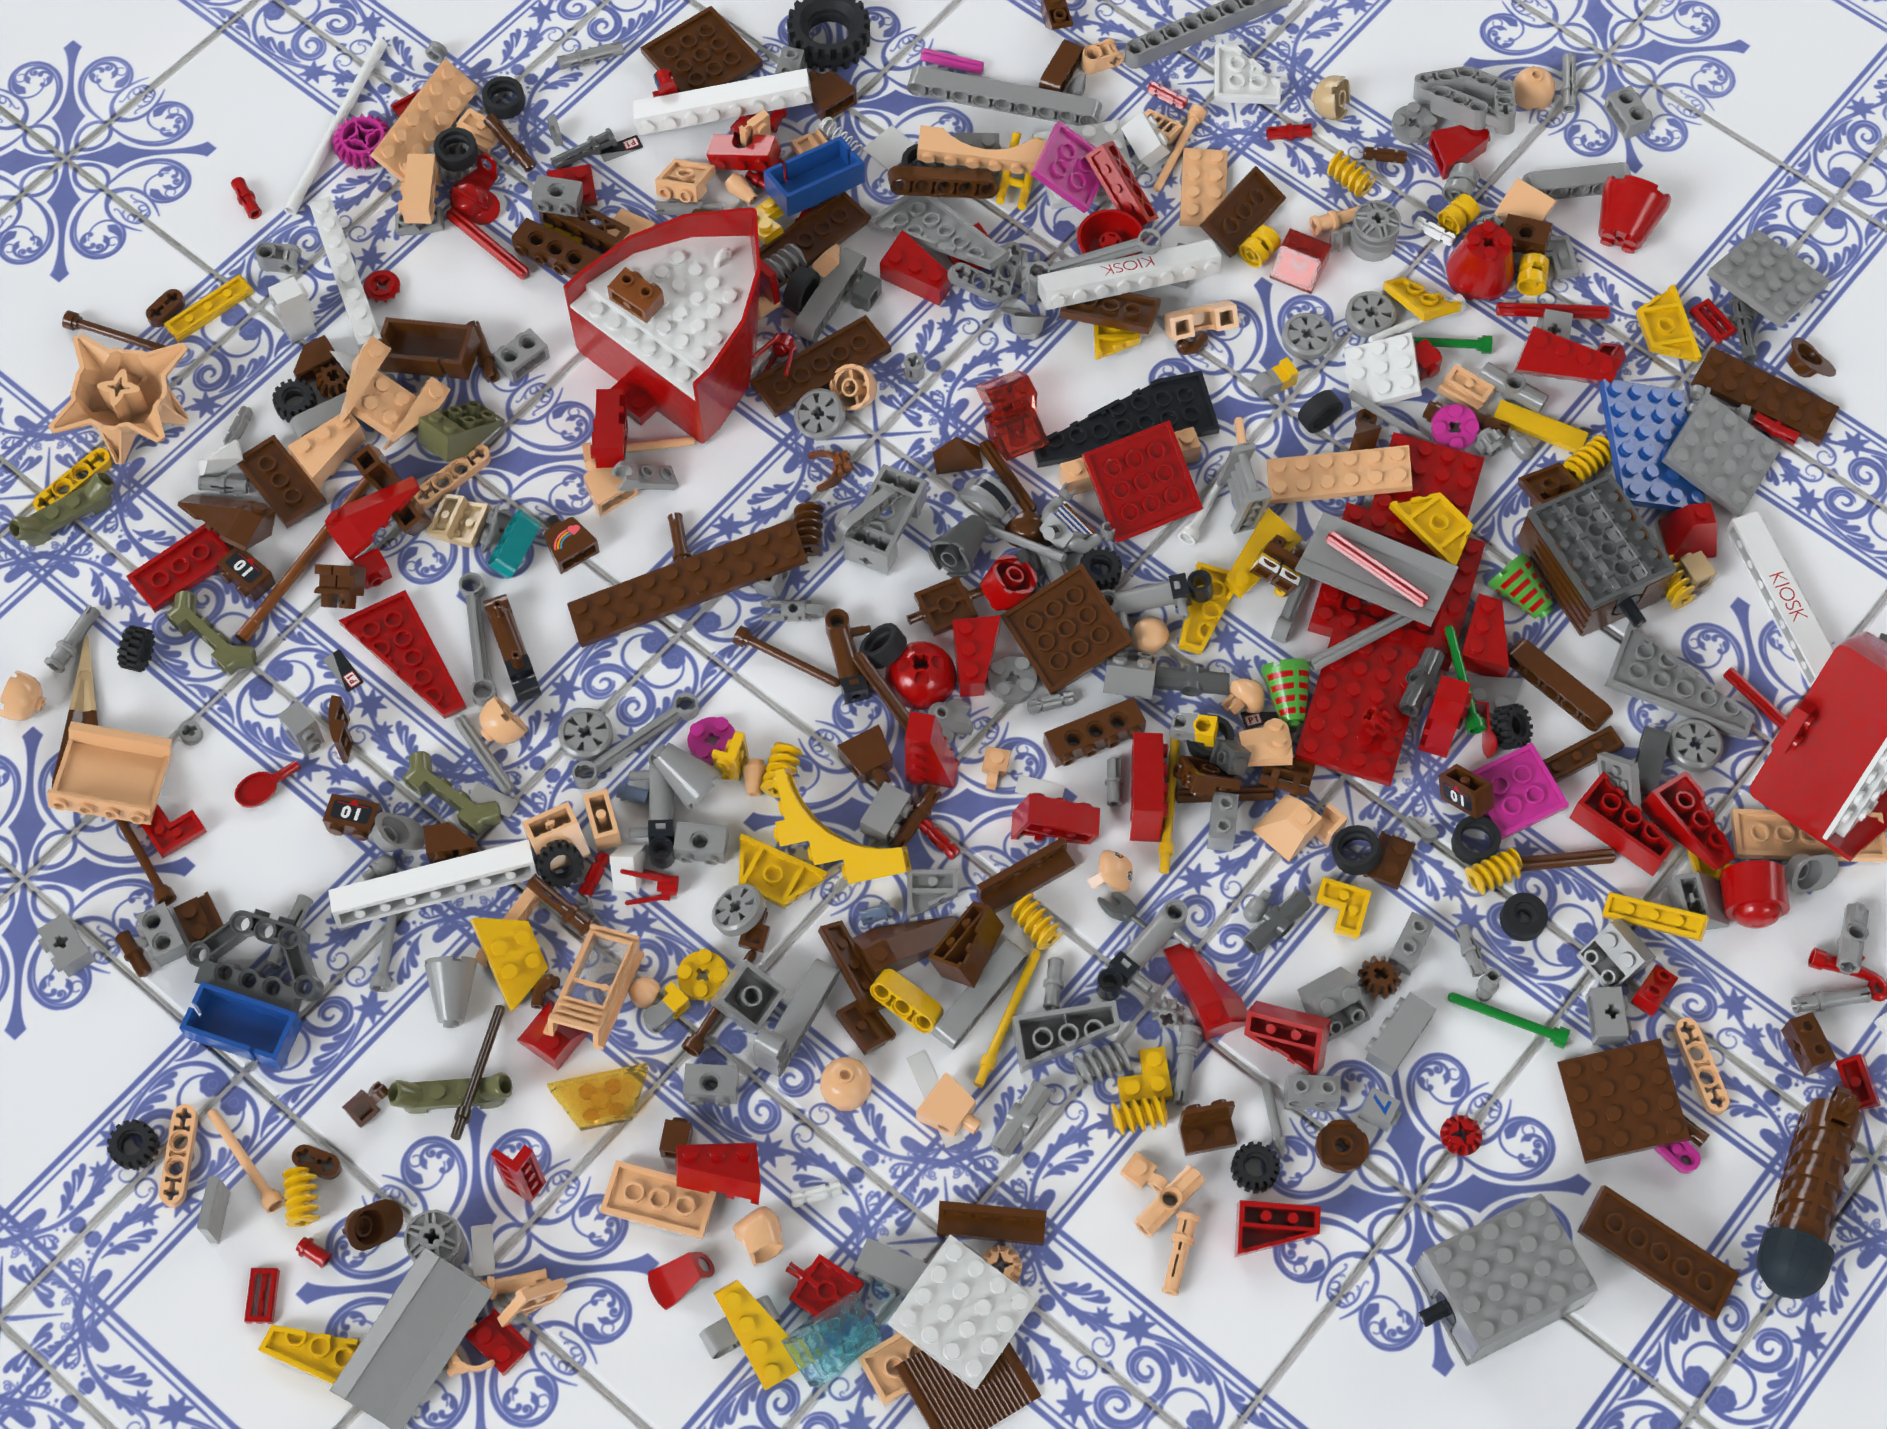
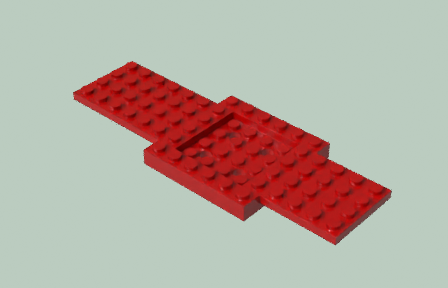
[1294,432,1486,787]

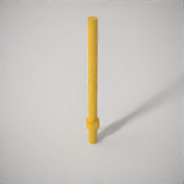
[1158,737,1180,874]
[973,949,1042,1088]

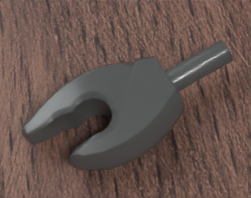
[1097,892,1148,929]

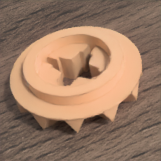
[981,1244,1022,1283]

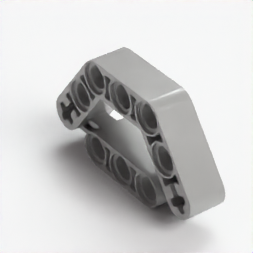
[1413,66,1516,135]

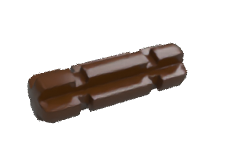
[1363,146,1407,164]

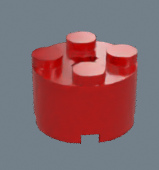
[980,555,1037,611]

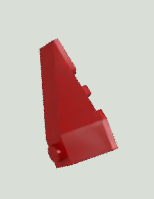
[325,476,420,560]
[1641,771,1735,871]
[1163,943,1247,1041]

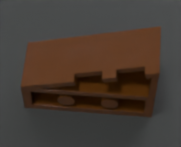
[927,901,1004,988]

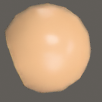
[629,976,661,1009]

